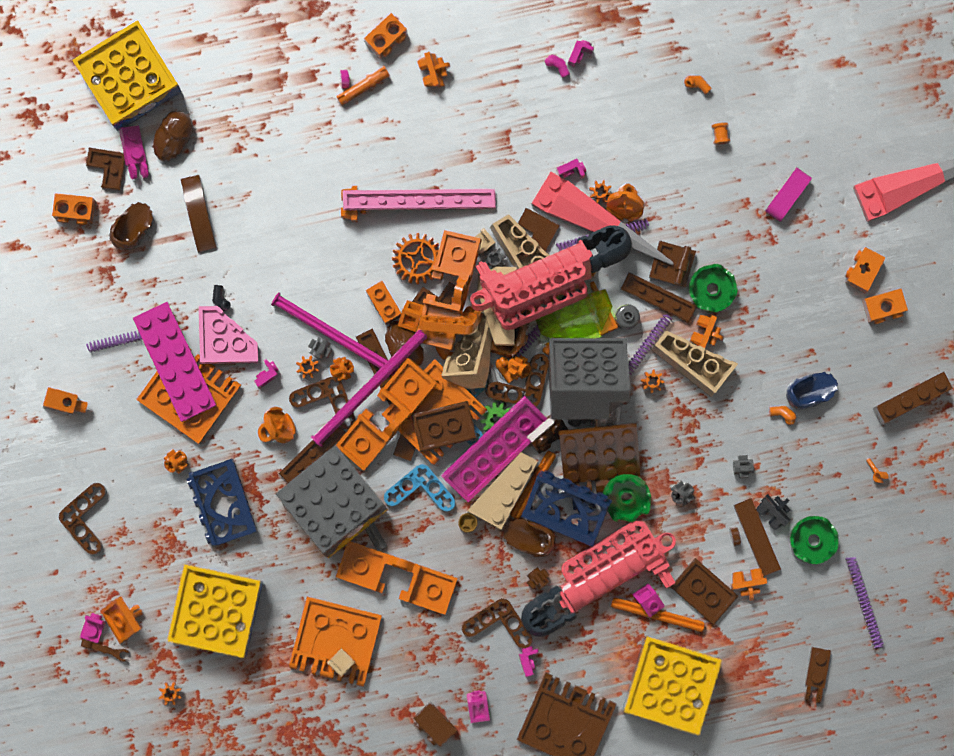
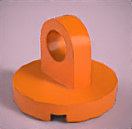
[606,183,645,221]
[258,406,295,444]

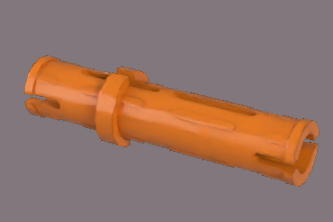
[336,66,390,106]

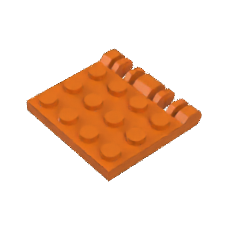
[136,349,242,444]
[382,359,487,465]
[289,596,382,687]

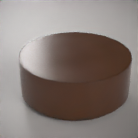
[729,526,741,546]

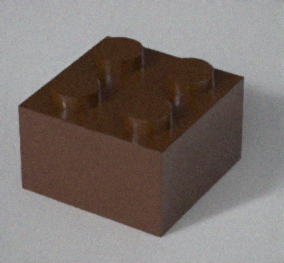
[413,701,457,747]

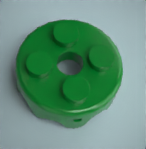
[689,264,738,313]
[603,474,651,522]
[789,516,838,564]

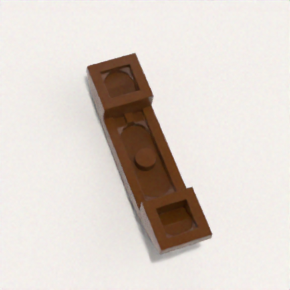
[181,175,217,253]

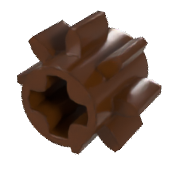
[526,567,550,591]

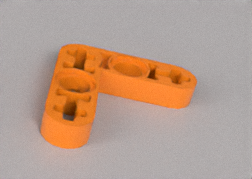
[419,306,483,334]

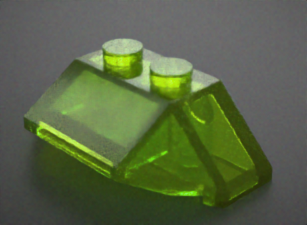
[536,289,613,338]

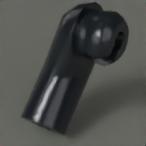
[212,285,231,311]

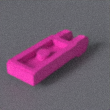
[119,125,148,179]

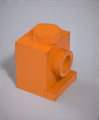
[398,300,424,332]

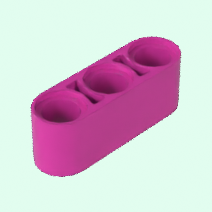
[765,167,812,222]

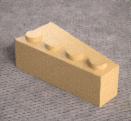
[490,214,550,270]
[651,331,738,397]
[467,452,538,530]

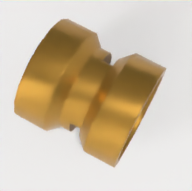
[458,513,477,533]

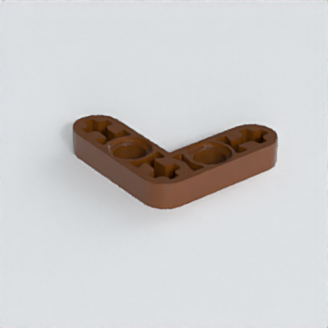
[485,354,549,407]
[289,377,356,430]
[59,483,106,555]
[462,599,532,648]

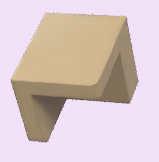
[475,228,496,257]
[327,648,355,676]

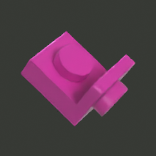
[567,40,594,67]
[556,158,587,179]
[254,359,279,389]
[633,583,665,617]
[80,613,106,643]
[518,646,538,677]
[466,691,490,723]

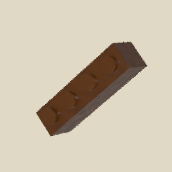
[873,372,953,425]

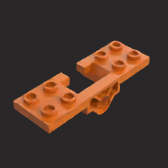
[417,230,482,351]
[336,358,438,471]
[336,541,458,615]

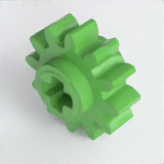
[480,402,511,430]

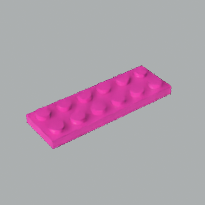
[133,302,217,422]
[441,396,548,502]

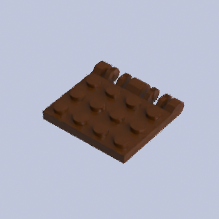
[559,423,641,494]
[516,672,617,756]

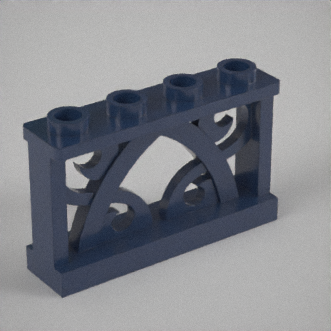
[187,458,258,547]
[521,471,612,547]

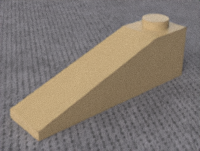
[477,267,516,346]
[441,313,492,389]

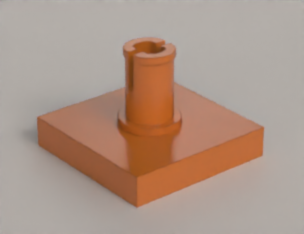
[100,596,142,644]

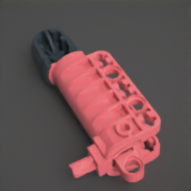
[470,225,632,330]
[521,521,676,637]

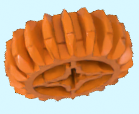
[392,233,439,285]

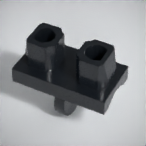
[756,494,791,530]

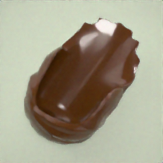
[152,111,193,162]
[109,202,153,251]
[385,321,424,368]
[503,519,556,558]

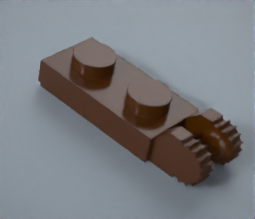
[804,647,831,704]

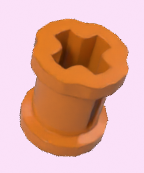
[711,123,731,145]

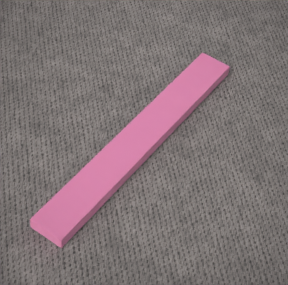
[342,189,496,211]

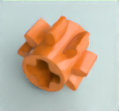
[589,180,611,203]
[507,355,531,380]
[296,356,319,379]
[330,357,354,381]
[640,369,665,394]
[163,449,188,474]
[159,682,182,705]

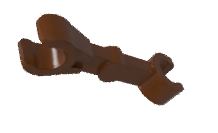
[81,639,130,662]

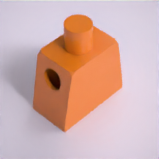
[43,387,88,415]

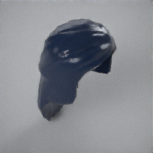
[786,371,838,410]

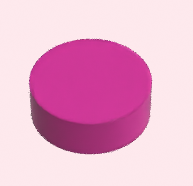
[340,69,349,89]

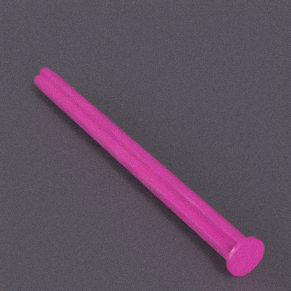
[271,292,399,376]
[311,330,427,447]

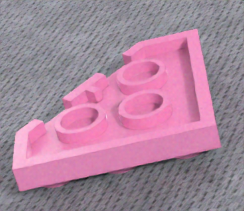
[198,306,258,364]

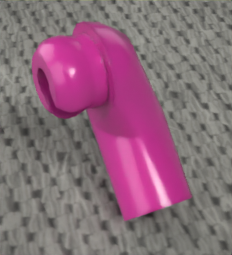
[545,54,570,78]

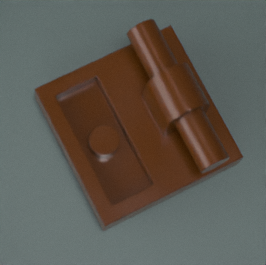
[649,240,696,288]
[527,415,568,454]

